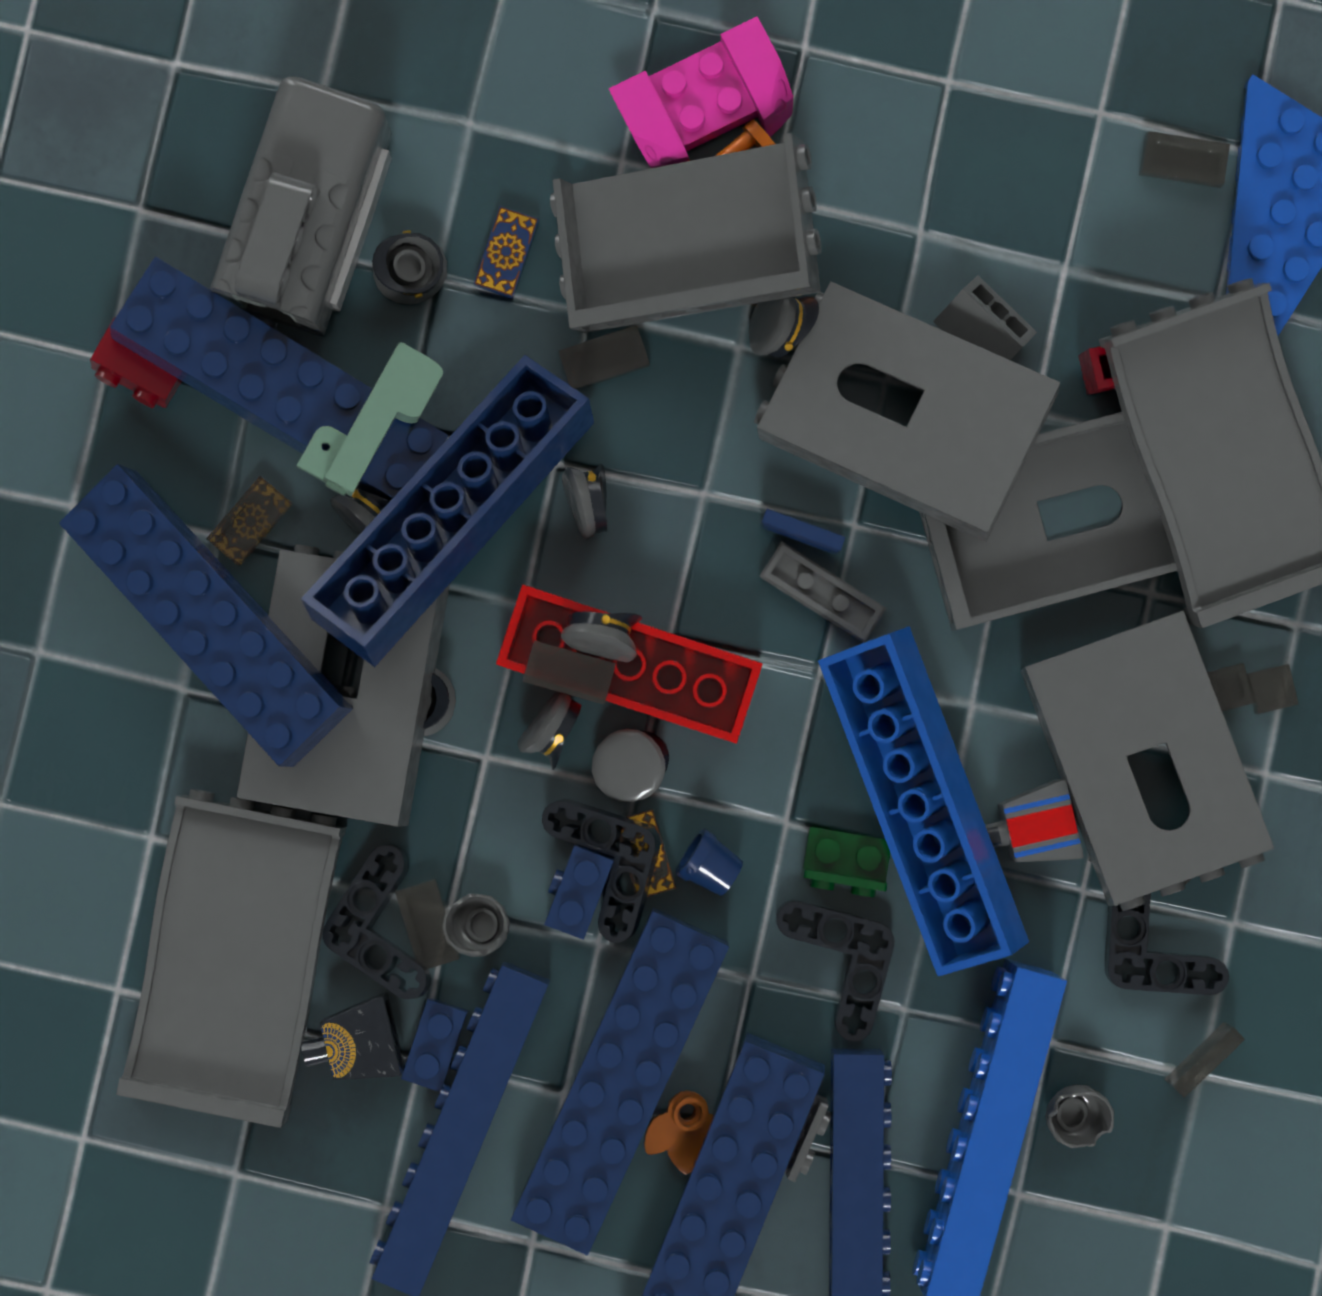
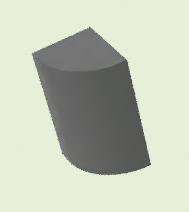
[933,275,1037,360]

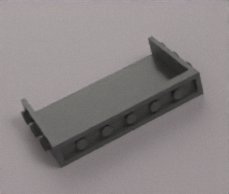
[550,133,822,333]

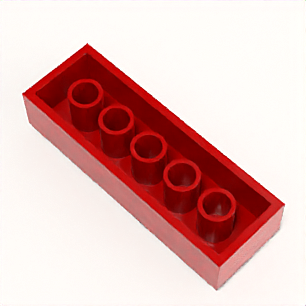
[496,584,763,744]

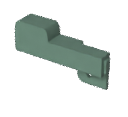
[296,343,443,497]

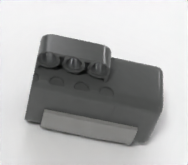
[210,76,392,336]

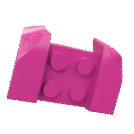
[608,16,794,169]

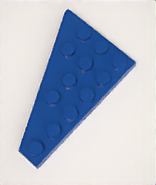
[1226,74,1322,336]

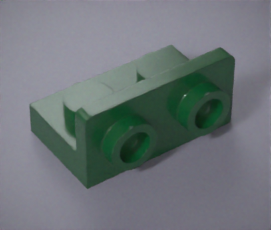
[801,826,890,897]

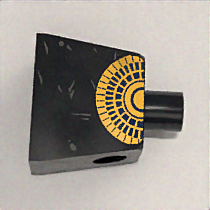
[301,992,405,1080]

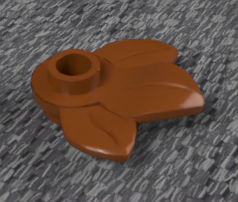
[644,1090,714,1175]

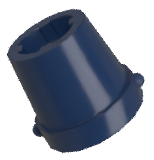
[675,828,743,896]

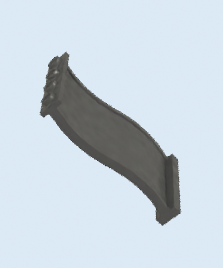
[1099,278,1322,628]
[116,789,347,1128]

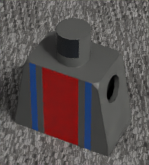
[985,779,1084,862]

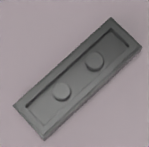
[759,542,887,643]

